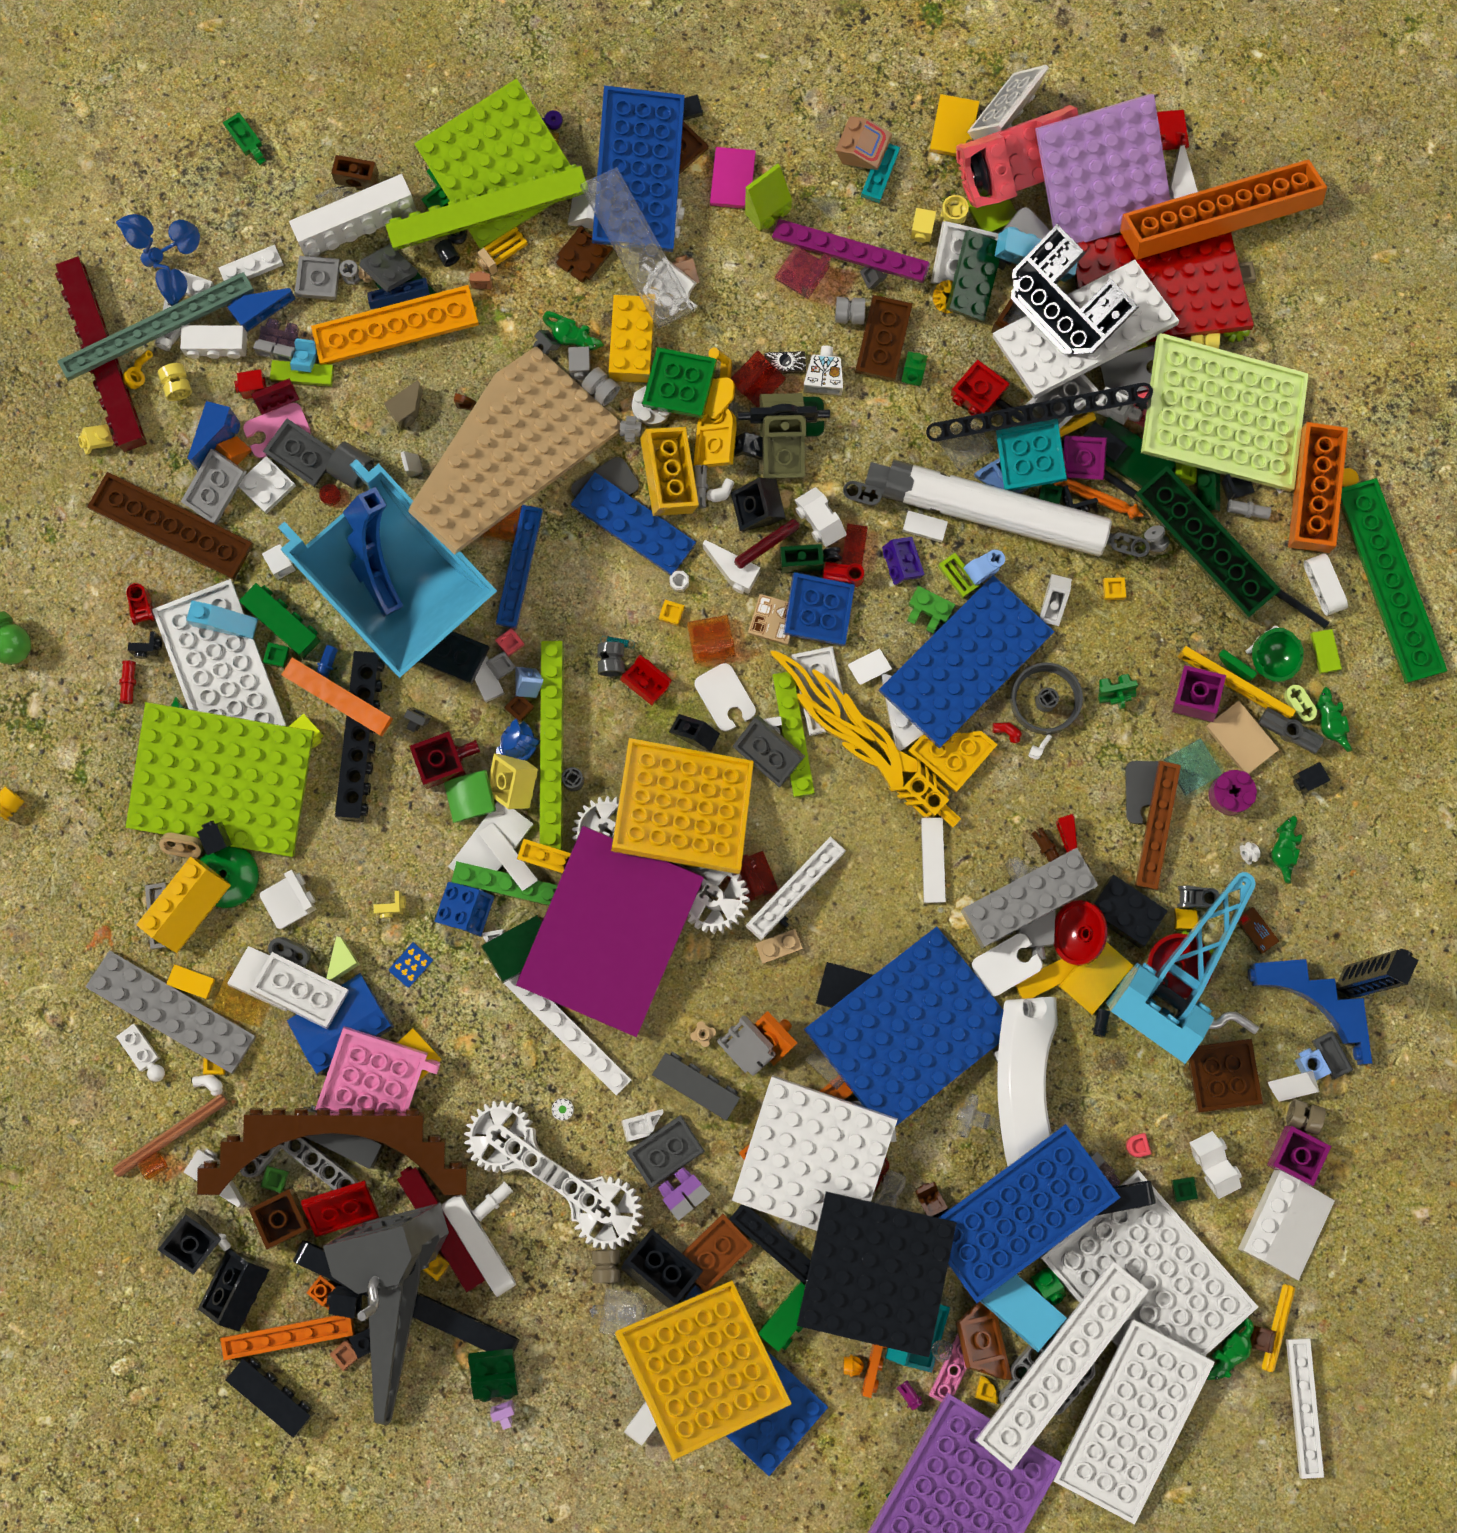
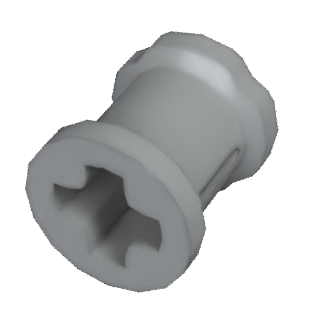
[339,260,360,285]

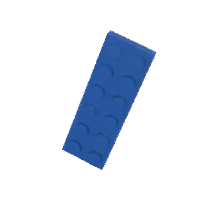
[571,472,696,576]

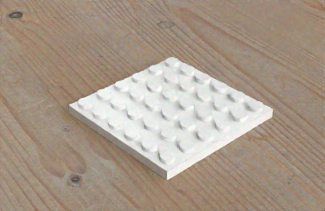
[732,1075,898,1231]

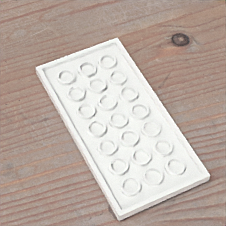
[993,260,1179,399]
[152,579,287,726]
[1053,1318,1215,1525]

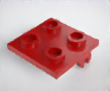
[1157,109,1189,150]

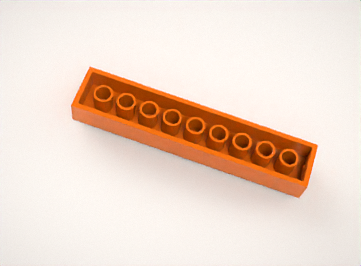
[1120,159,1327,260]

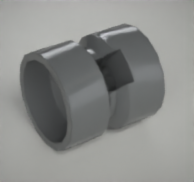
[597,642,625,677]

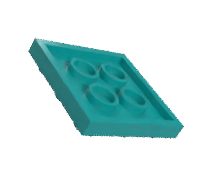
[996,419,1067,491]

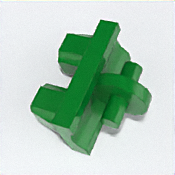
[1098,674,1138,709]

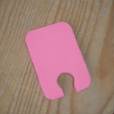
[243,403,311,458]

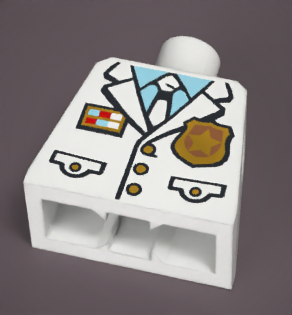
[803,346,843,396]

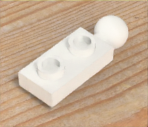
[116,1024,165,1082]

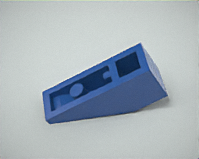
[228,288,296,332]

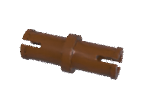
[1031,827,1060,862]

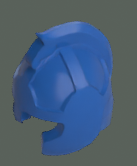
[496,718,540,761]

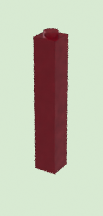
[397,1166,486,1293]

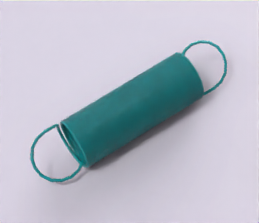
[600,636,635,648]

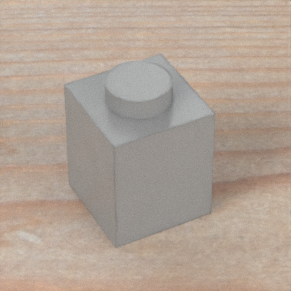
[568,347,591,380]

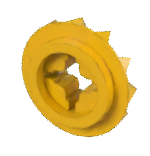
[932,280,953,313]

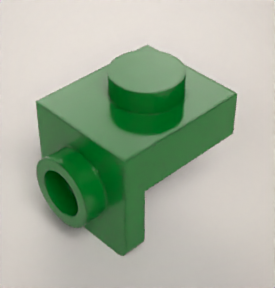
[901,351,928,386]
[1031,1267,1066,1305]

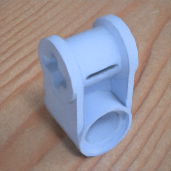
[963,549,1005,585]

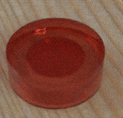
[319,484,341,506]

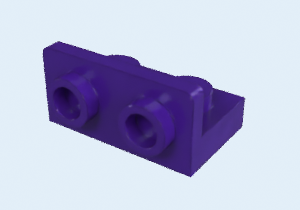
[882,537,925,585]

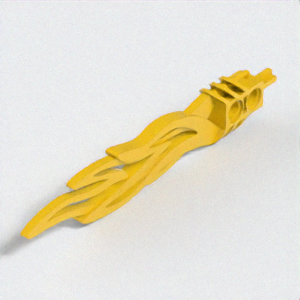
[770,651,961,828]

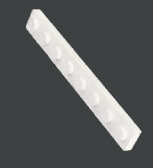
[495,973,632,1096]

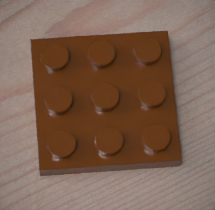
[1188,1039,1263,1113]

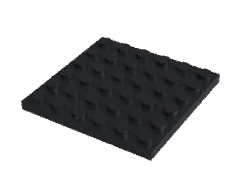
[796,1191,957,1357]

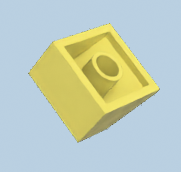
[489,754,538,809]

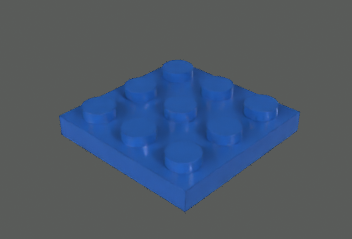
[783,572,855,646]

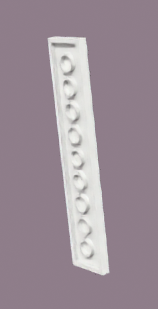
[975,1261,1149,1471]

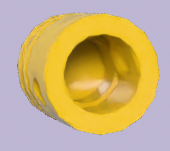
[0,786,25,821]

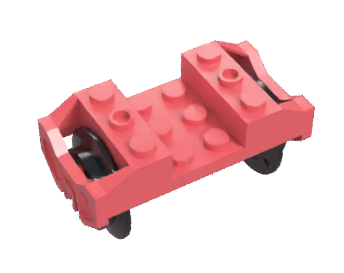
[956,105,1078,208]

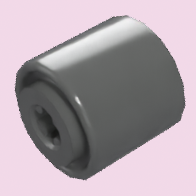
[326,441,374,490]

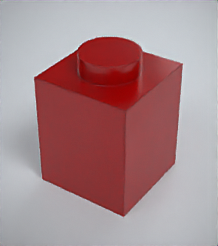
[234,369,267,399]

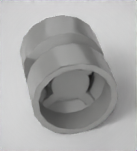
[835,297,865,325]
[582,367,621,406]

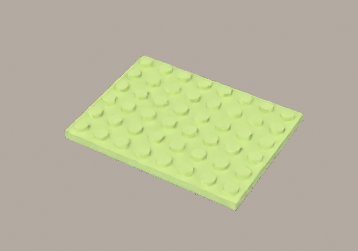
[1141,333,1308,492]

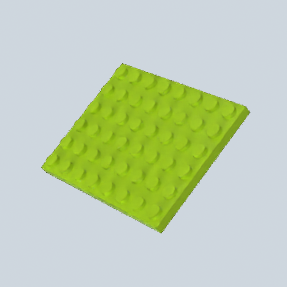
[125,702,314,857]

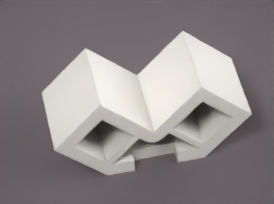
[795,487,847,547]
[1189,1131,1242,1199]

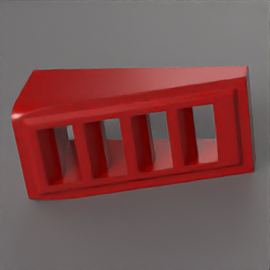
[1055,814,1077,853]

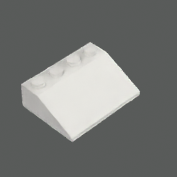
[967,65,1049,140]
[1238,1170,1335,1281]

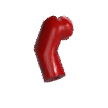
[992,722,1022,743]

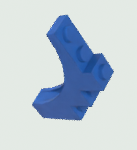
[343,487,403,617]

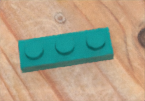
[861,143,900,203]

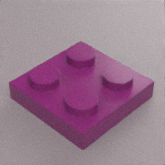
[1063,435,1107,480]

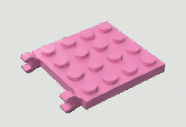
[315,1026,440,1112]

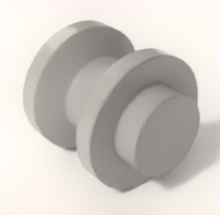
[1144,525,1170,552]

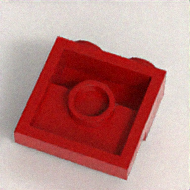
[951,359,1010,419]

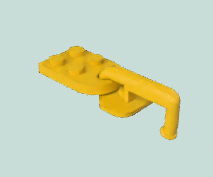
[693,347,737,468]

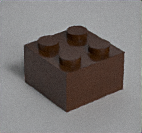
[249,1189,312,1250]

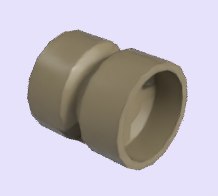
[1286,1099,1326,1135]
[592,1250,621,1283]

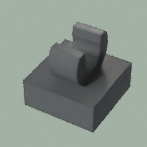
[860,267,887,289]
[533,330,562,355]
[404,707,432,732]

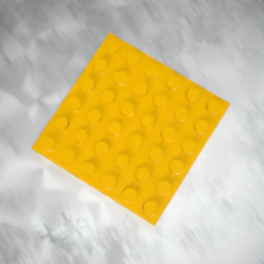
[611,738,754,874]
[615,1280,792,1461]

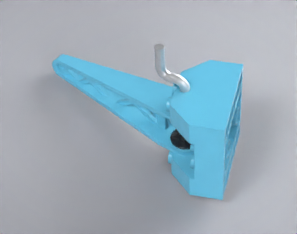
[1106,872,1259,1064]

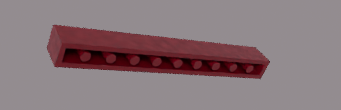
[55,256,147,452]

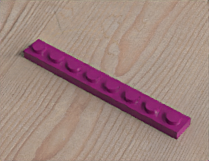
[772,219,930,283]

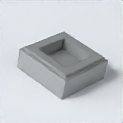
[486,651,516,680]

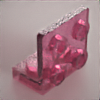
[775,246,831,299]

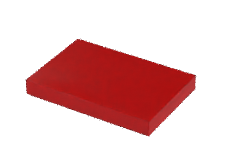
[301,1180,379,1237]

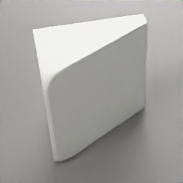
[401,451,423,477]

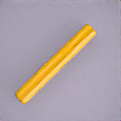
[1262,1284,1295,1372]

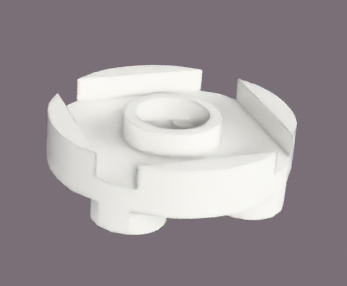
[632,386,671,427]

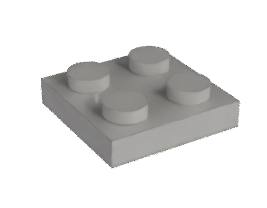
[294,256,341,300]

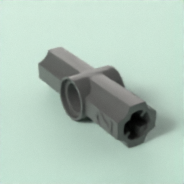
[1258,707,1324,754]

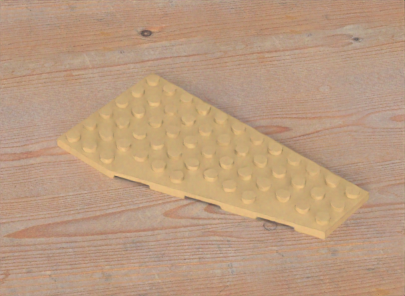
[408,346,620,555]

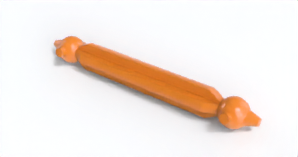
[1052,478,1144,520]

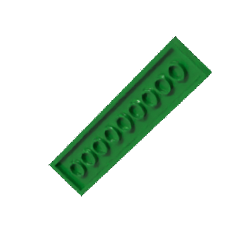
[1340,478,1448,684]

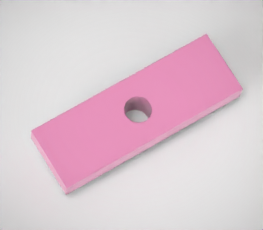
[929,1334,967,1402]

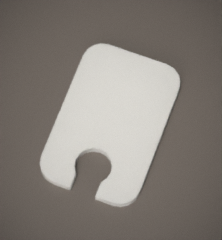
[695,663,756,732]
[972,933,1043,996]

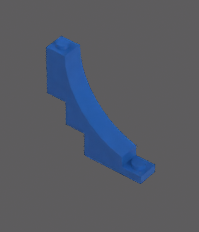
[1248,959,1372,1065]

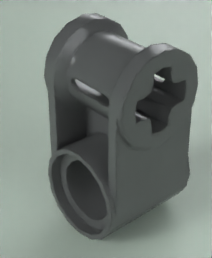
[1177,886,1220,909]

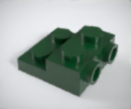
[468,1349,519,1402]

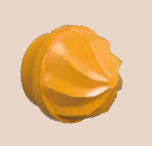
[844,1354,864,1377]

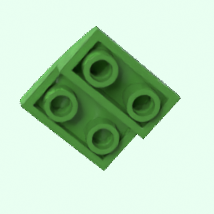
[444,770,496,823]

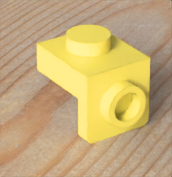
[78,424,114,455]
[373,890,406,919]

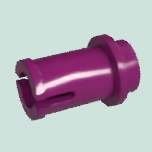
[896,1380,923,1411]

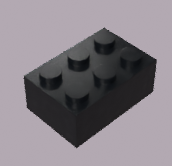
[1093,875,1168,949]

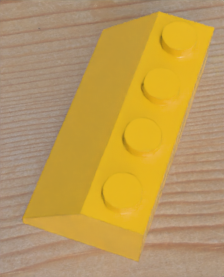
[136,856,231,953]

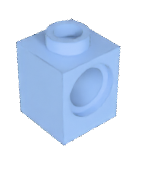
[1294,1048,1331,1081]

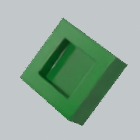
[263,642,290,669]

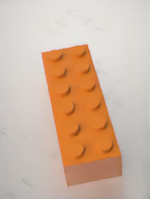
[1288,422,1348,553]

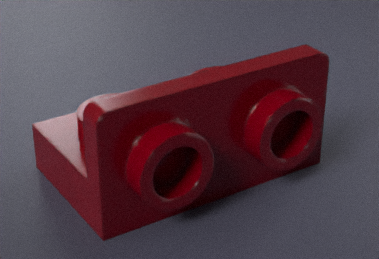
[251,378,300,415]

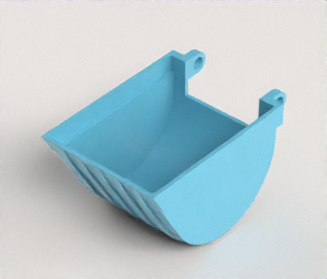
[278,459,497,678]

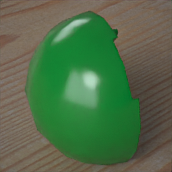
[1252,628,1304,682]

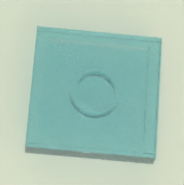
[1164,738,1222,796]

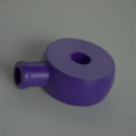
[542,110,563,130]

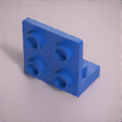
[434,882,495,937]

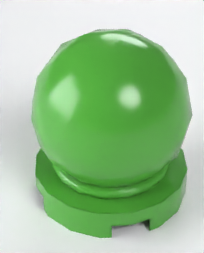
[0,611,31,665]

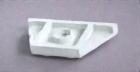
[881,674,924,751]

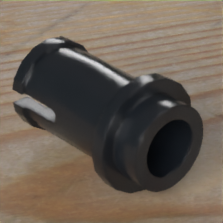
[1091,1009,1111,1038]

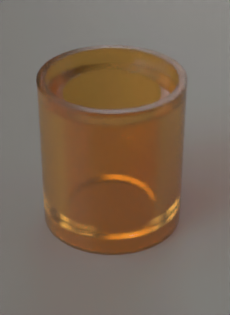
[138,1152,168,1180]

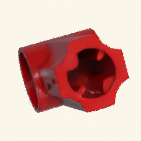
[823,562,864,587]

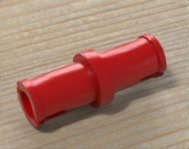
[119,660,136,704]

